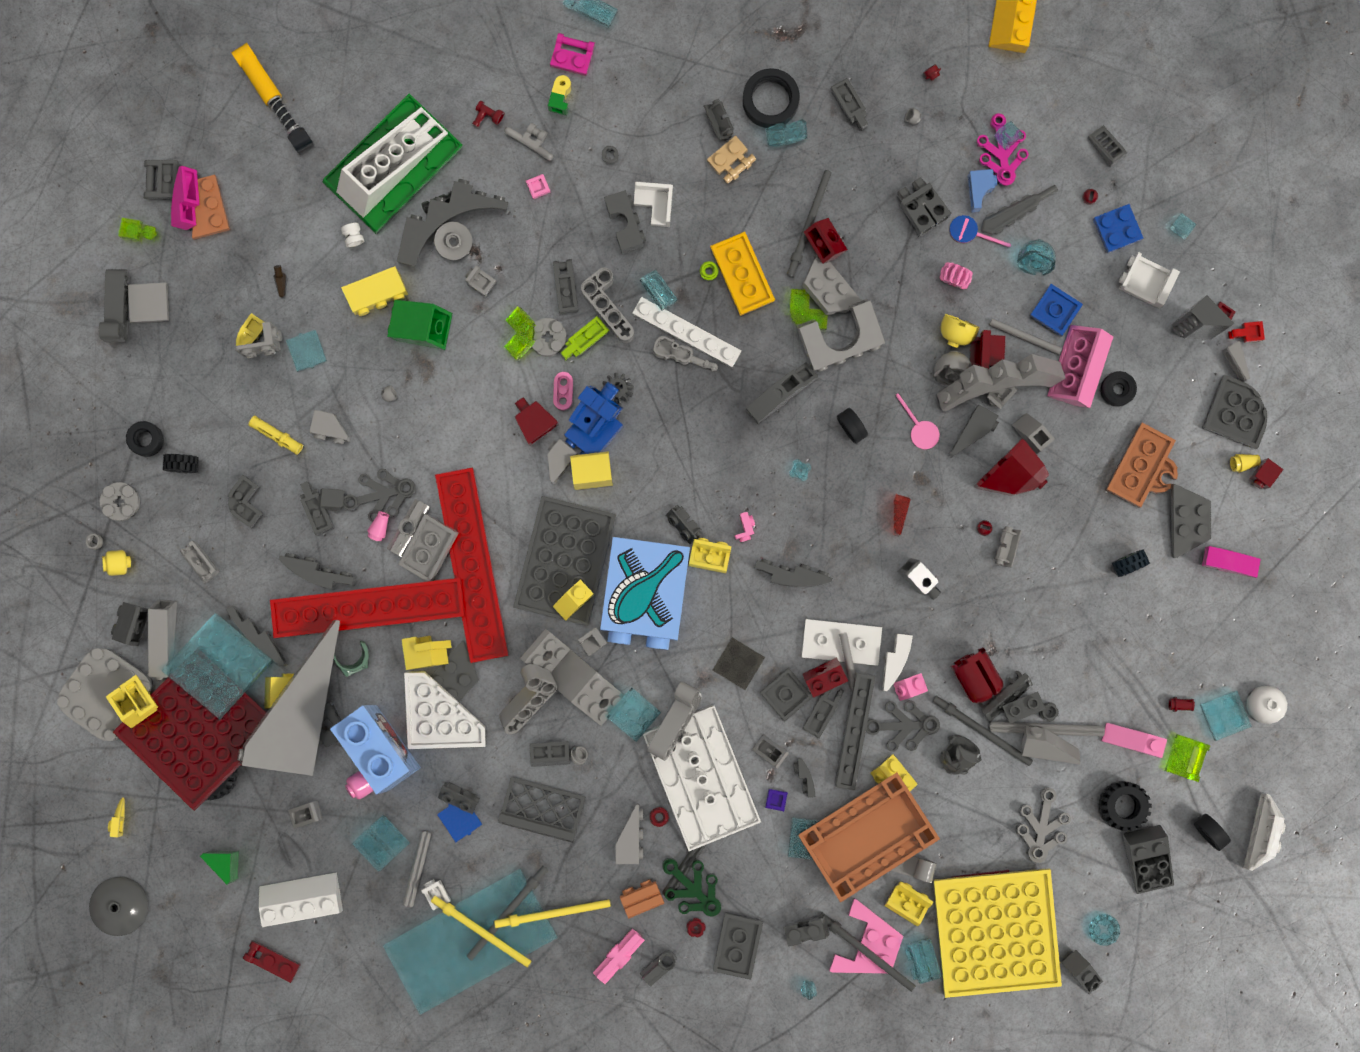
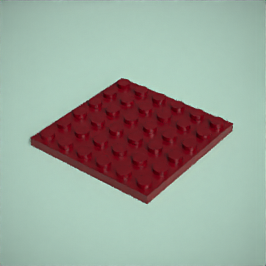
[113,649,266,811]

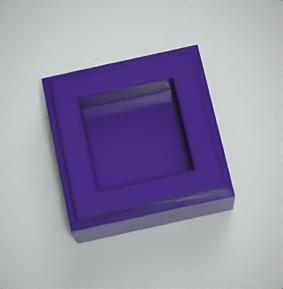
[765,788,788,812]

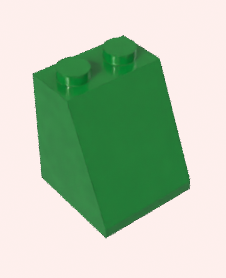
[387,300,453,350]

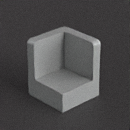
[577,627,608,656]

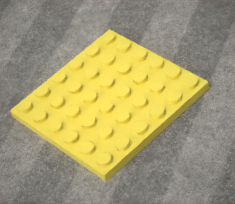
[933,868,1062,998]

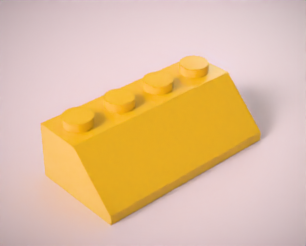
[988,0,1037,53]

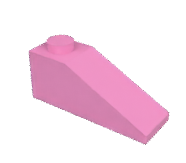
[1101,723,1167,758]

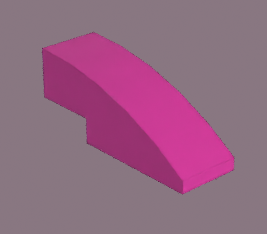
[171,166,200,230]
[1202,546,1261,578]

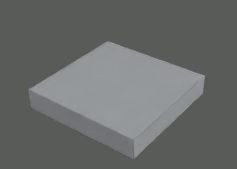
[128,282,169,323]

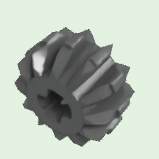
[601,373,634,405]

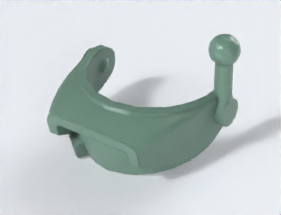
[333,641,369,677]

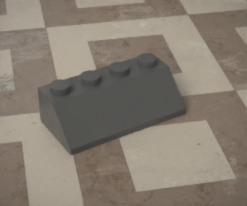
[1172,295,1234,340]

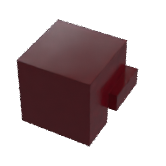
[970,330,1006,369]

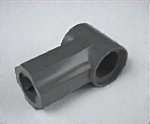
[640,950,677,987]

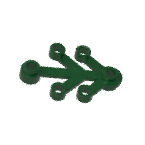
[662,858,721,917]

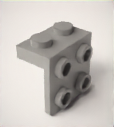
[235,322,282,358]

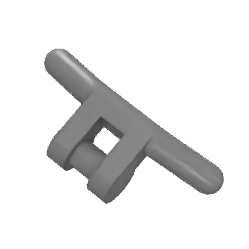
[504,123,553,161]

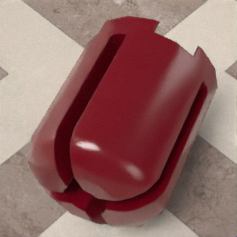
[950,647,1003,703]

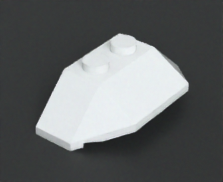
[1243,793,1286,871]

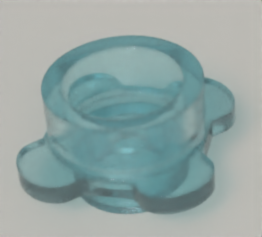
[790,459,811,481]

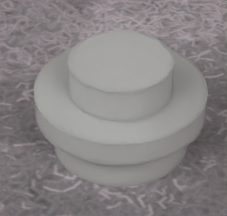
[569,746,588,765]

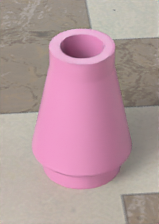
[367,511,389,541]

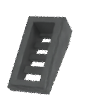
[1088,125,1127,166]

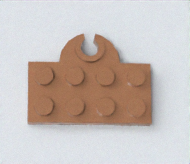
[1106,423,1178,508]

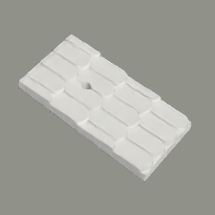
[642,704,761,851]

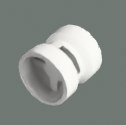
[341,223,365,247]

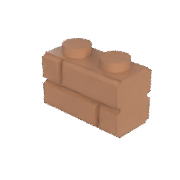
[620,879,665,919]

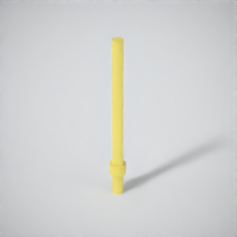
[431,896,532,968]
[494,899,610,928]

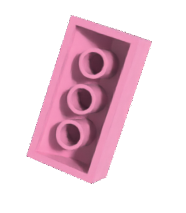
[1047,325,1113,408]

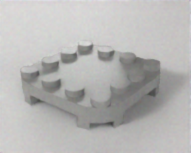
[57,648,154,741]

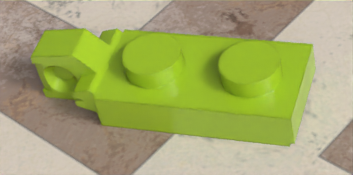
[561,316,610,360]

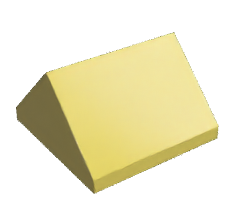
[570,451,613,490]

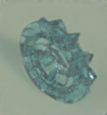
[1089,914,1120,946]

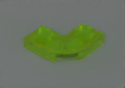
[790,289,828,330]
[504,306,536,360]

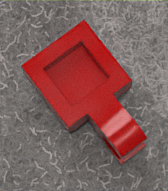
[1228,321,1265,343]

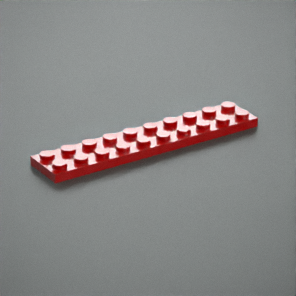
[435,467,509,663]
[270,578,465,638]

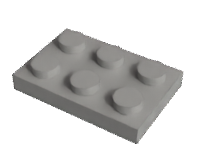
[398,514,459,582]

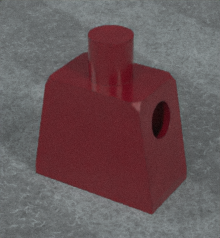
[515,397,559,446]

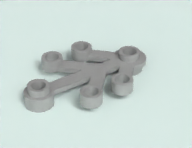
[1017,788,1071,863]

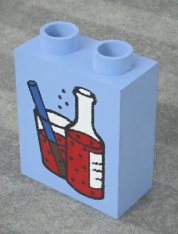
[330,705,421,795]

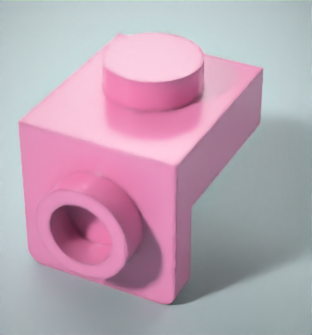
[734,512,755,542]
[894,673,928,701]

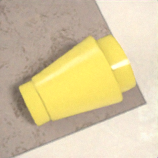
[1230,454,1261,473]

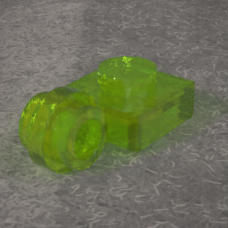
[118,218,157,241]

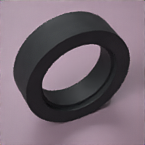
[742,68,800,129]

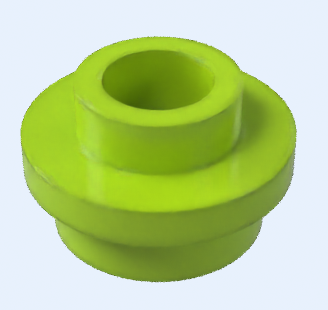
[700,261,719,281]

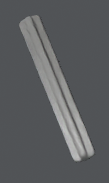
[403,831,431,908]

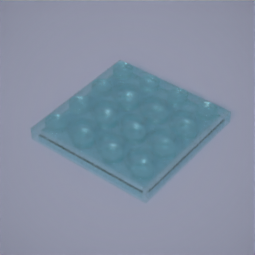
[162,613,273,720]

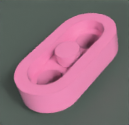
[553,372,573,411]

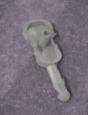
[653,336,718,372]

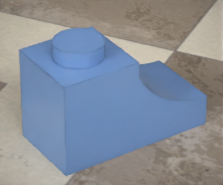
[968,169,997,213]

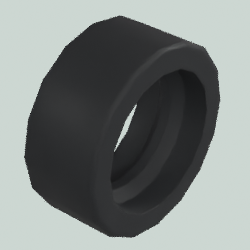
[1194,814,1231,851]

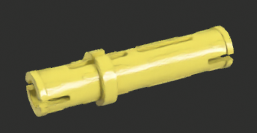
[248,415,303,455]

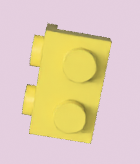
[689,538,731,573]
[871,754,918,791]
[884,882,933,927]

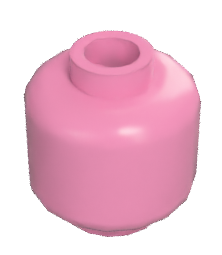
[345,771,373,799]

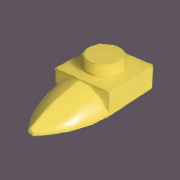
[236,313,264,346]
[108,798,125,837]

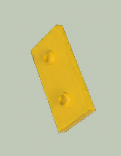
[710,232,775,316]

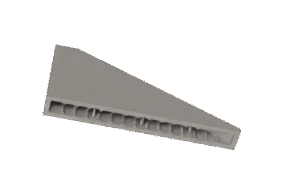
[238,620,340,776]

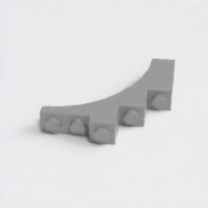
[937,354,1065,411]

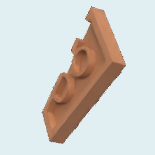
[192,175,230,240]

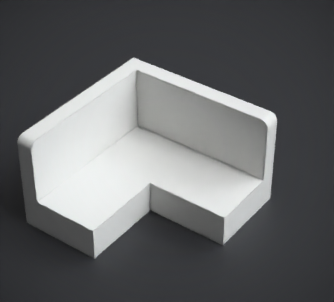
[634,182,673,227]

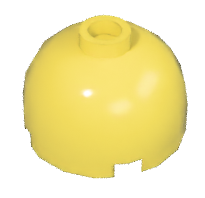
[940,314,980,348]

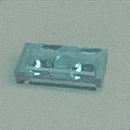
[640,270,678,311]

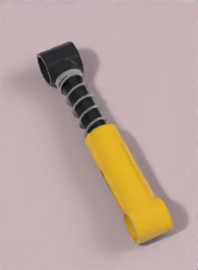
[231,42,313,153]

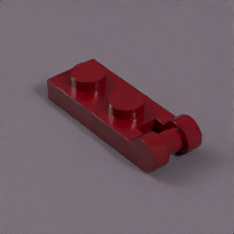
[243,940,301,983]

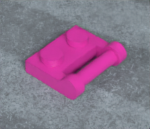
[550,33,595,76]

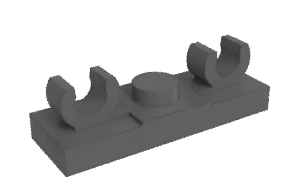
[979,671,1033,722]

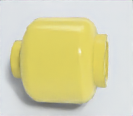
[102,550,131,576]

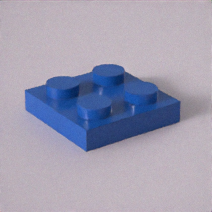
[1093,204,1144,253]
[1030,284,1083,337]

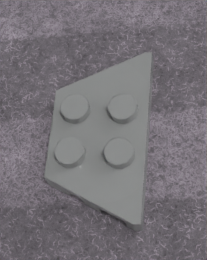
[802,254,862,315]

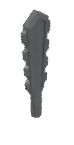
[981,185,1058,235]

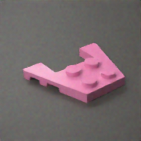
[829,898,904,974]

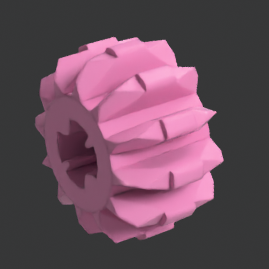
[940,262,973,289]

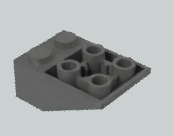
[1123,825,1174,894]

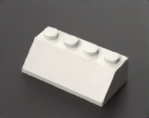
[259,872,343,927]

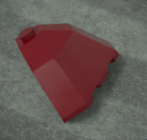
[974,438,1049,496]

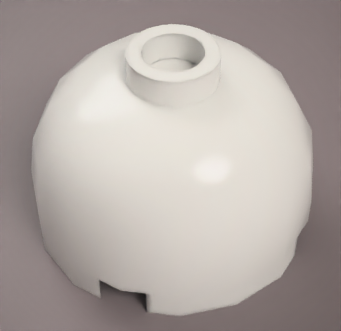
[1246,686,1288,724]

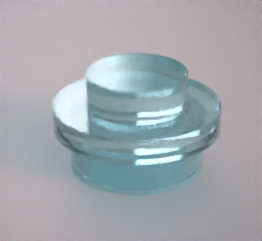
[801,980,817,1000]

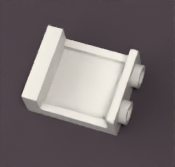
[1119,252,1180,309]

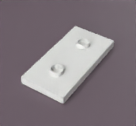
[801,619,882,666]

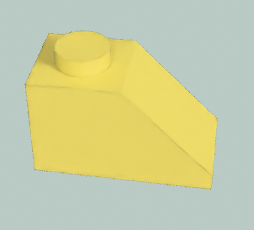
[553,579,594,621]

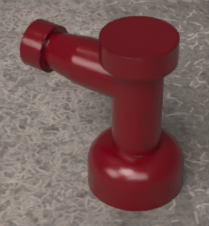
[472,101,505,128]

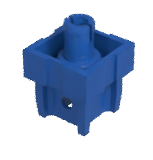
[569,382,623,438]

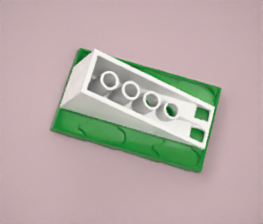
[322,94,463,234]

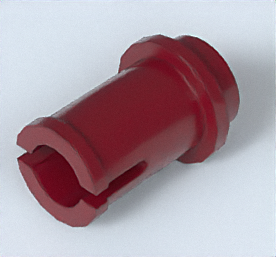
[1168,697,1195,712]

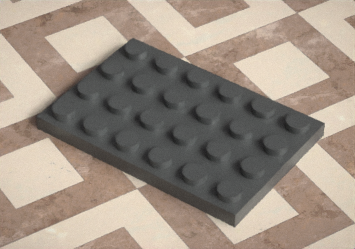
[513,496,616,626]

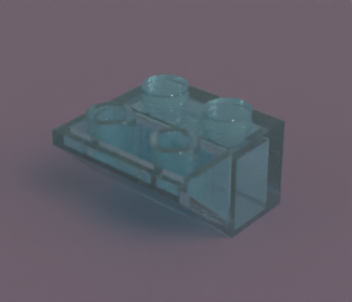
[352,815,410,872]

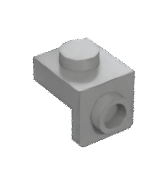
[465,265,497,297]
[987,387,1018,409]

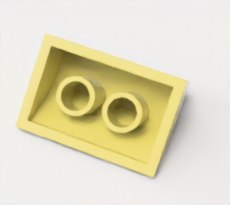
[341,266,408,316]

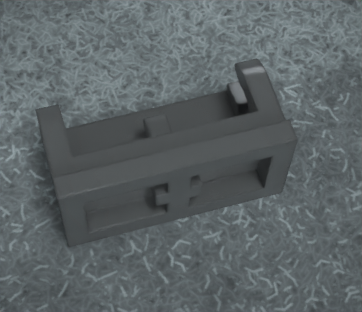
[530,741,570,767]

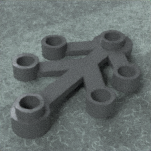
[343,469,416,522]
[866,701,940,752]

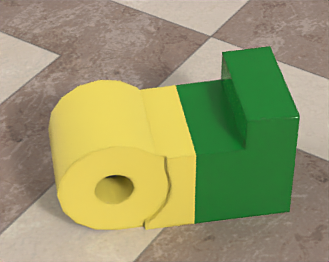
[548,75,571,116]

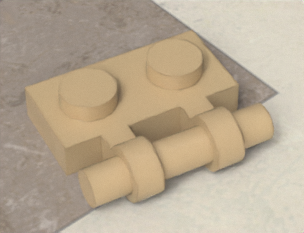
[707,135,756,184]

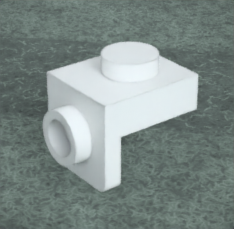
[421,879,451,910]

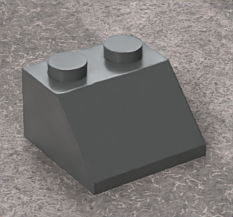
[111,602,148,646]

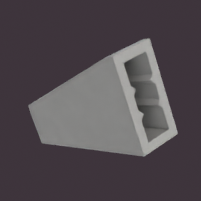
[148,600,177,680]

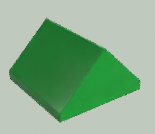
[200,851,239,885]

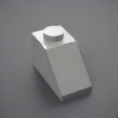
[548,439,578,485]

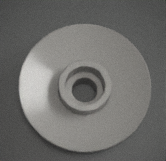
[434,222,472,260]

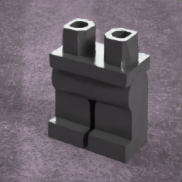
[897,177,951,237]

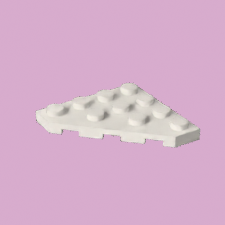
[404,671,486,749]

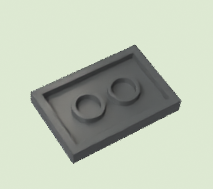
[713,913,763,980]

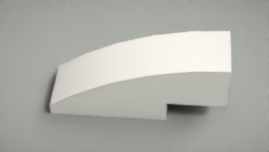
[882,634,913,691]

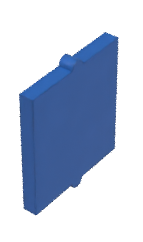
[437,804,482,842]

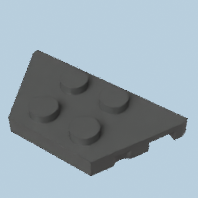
[1171,484,1211,558]
[431,641,479,702]

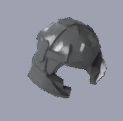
[940,735,982,775]

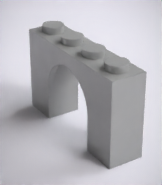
[796,299,885,372]

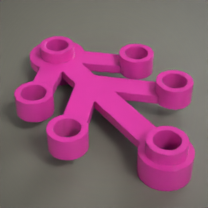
[976,113,1029,186]

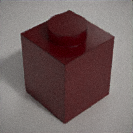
[1250,458,1284,489]

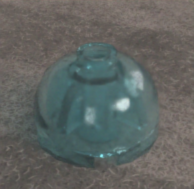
[1017,239,1056,275]

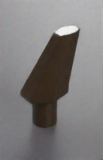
[273,265,286,297]

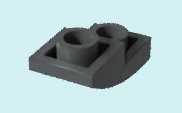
[794,758,816,798]

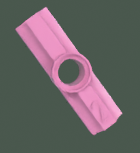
[593,928,645,984]

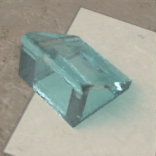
[994,121,1024,150]
[1170,213,1197,240]

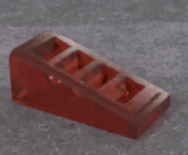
[894,494,911,536]

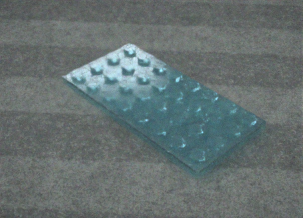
[383,868,558,1015]

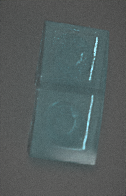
[766,119,808,146]

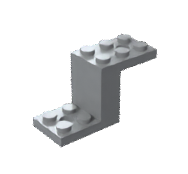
[520,629,626,726]

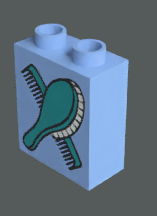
[600,537,690,650]

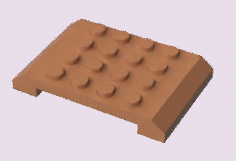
[798,772,940,903]

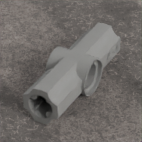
[387,499,430,557]

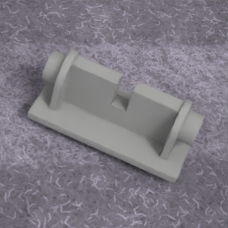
[995,526,1022,568]

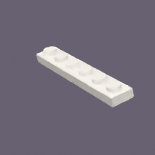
[632,297,741,368]

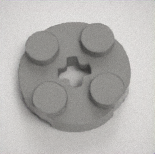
[528,318,567,357]
[100,482,140,521]

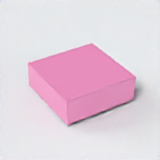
[526,174,551,199]

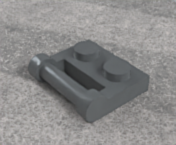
[144,160,179,200]

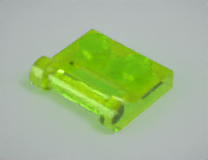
[1165,734,1211,782]

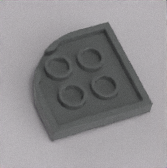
[1203,375,1267,449]

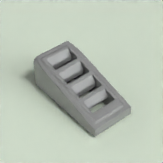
[1223,341,1250,382]

